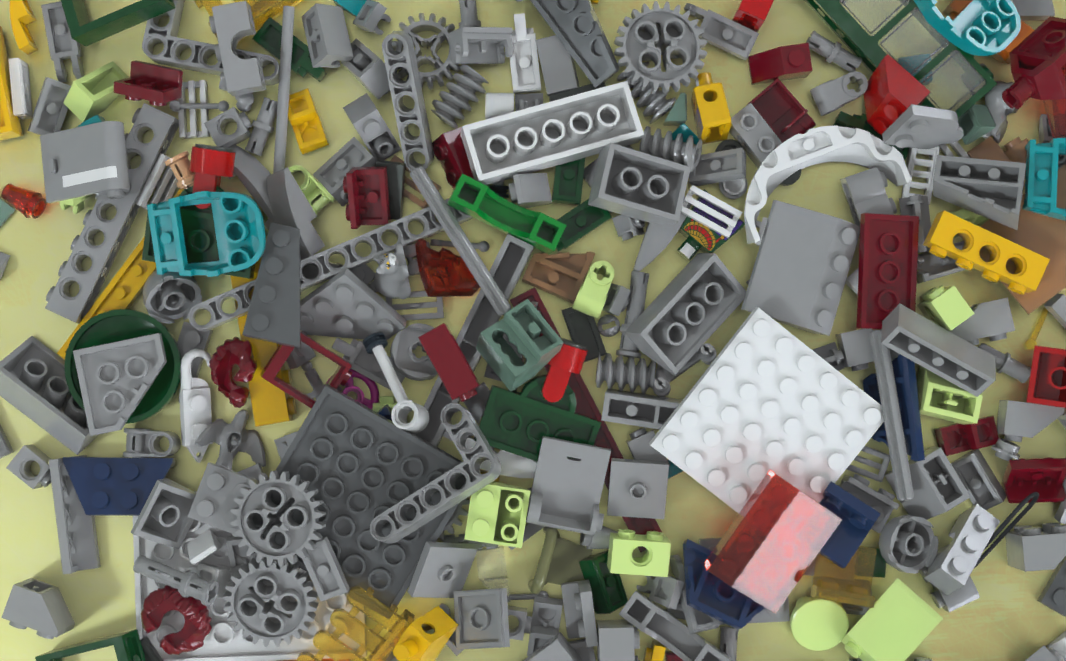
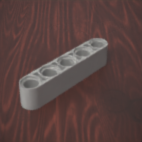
[382,31,434,171]

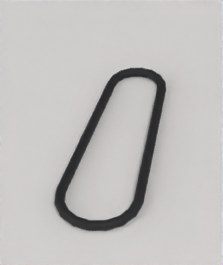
[974,492,1039,568]

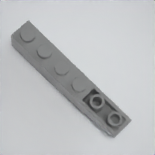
[601,389,682,429]

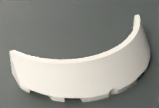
[744,125,912,244]

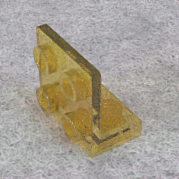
[810,546,877,608]

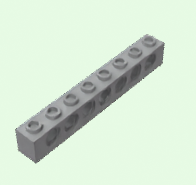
[45,103,179,323]

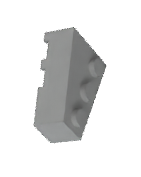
[933,155,1026,230]

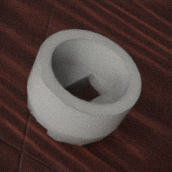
[597,314,620,337]

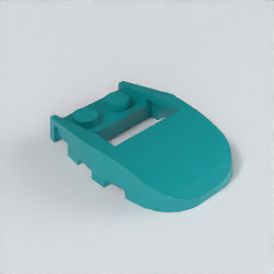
[914,0,1021,56]
[1022,138,1066,221]
[147,191,266,277]

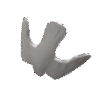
[195,409,266,470]

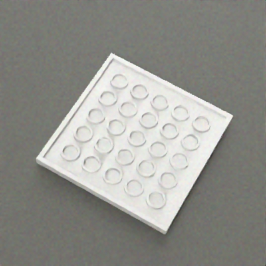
[649,307,884,548]

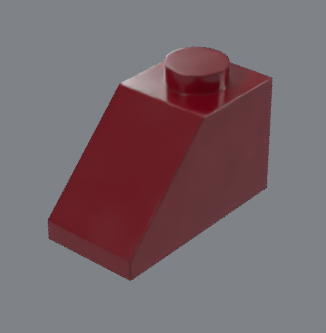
[748,43,813,85]

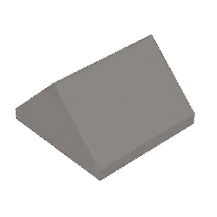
[131,478,196,549]

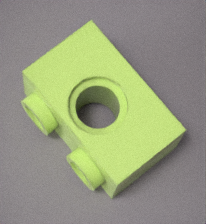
[917,285,975,331]
[607,529,671,577]

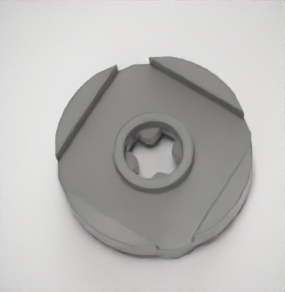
[390,323,438,381]

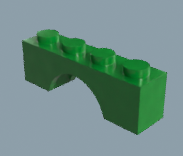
[447,174,566,254]

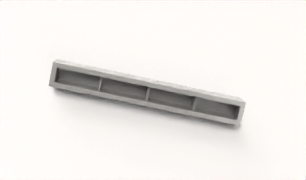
[413,234,534,447]

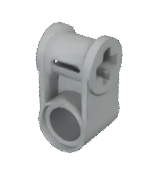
[810,71,868,116]
[123,428,181,458]

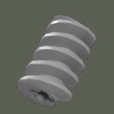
[617,61,677,124]
[431,64,489,129]
[639,126,702,172]
[595,352,656,394]

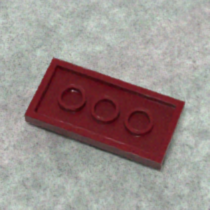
[856,213,919,329]

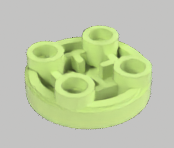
[790,595,849,651]

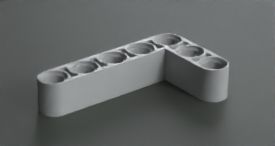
[142,0,280,85]
[370,403,501,544]

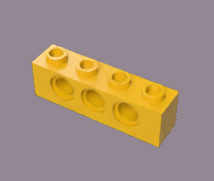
[923,210,1050,295]

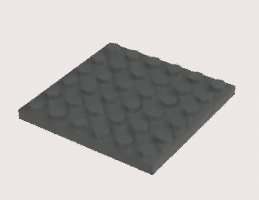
[253,384,466,618]

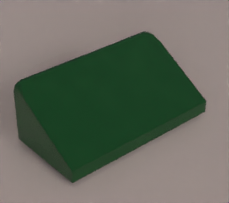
[579,550,628,614]

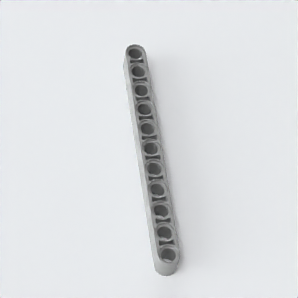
[188,198,474,331]

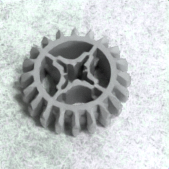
[392,13,460,90]

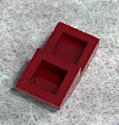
[934,416,999,456]

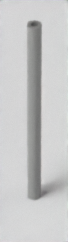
[273,6,295,173]

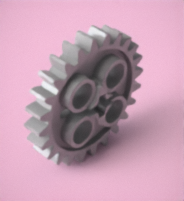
[614,1,707,95]
[230,470,326,567]
[223,557,319,647]

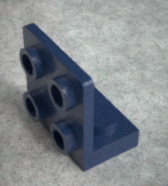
[796,481,881,568]

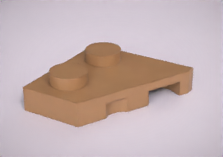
[522,252,595,304]

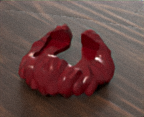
[209,337,257,408]
[141,585,212,655]

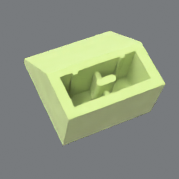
[917,366,983,425]
[464,481,531,548]

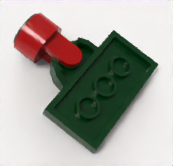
[142,144,255,279]
[473,337,601,461]

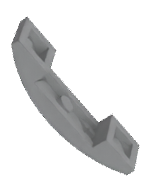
[228,145,275,231]

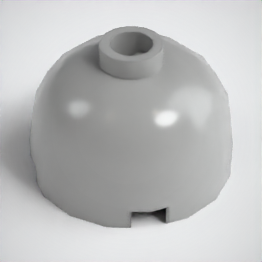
[143,270,202,324]
[878,515,939,574]

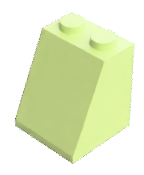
[841,578,943,661]

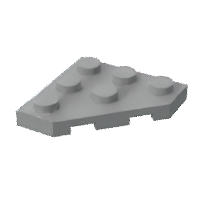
[300,268,407,340]
[73,333,167,436]

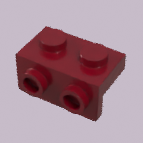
[114,60,183,106]
[432,124,474,190]
[343,167,391,229]
[1002,457,1066,503]

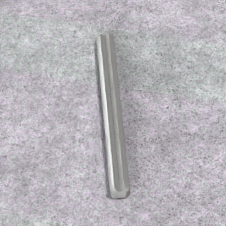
[410,166,511,316]
[870,329,914,501]

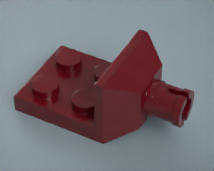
[1002,16,1066,109]

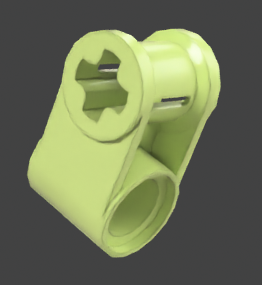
[288,165,336,219]
[572,260,615,319]

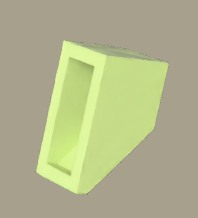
[63,61,129,122]

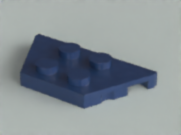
[863,354,925,461]
[63,457,175,516]
[683,539,785,630]

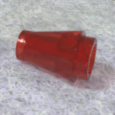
[1,184,46,219]

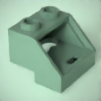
[476,299,564,392]

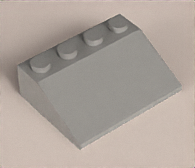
[741,200,860,336]

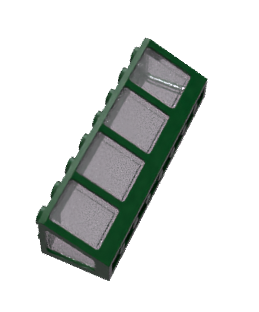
[804,0,997,118]

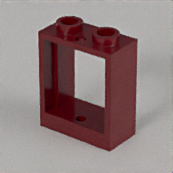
[418,323,481,402]
[260,332,353,409]

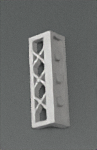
[49,455,101,574]

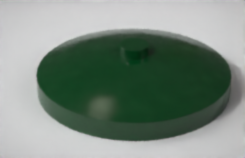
[64,309,182,424]

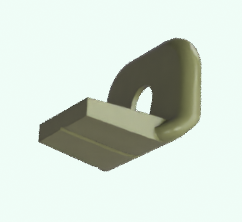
[528,526,592,594]

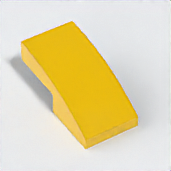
[10,0,38,55]
[288,88,329,154]

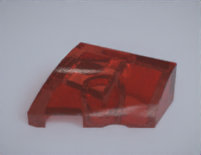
[415,239,480,297]

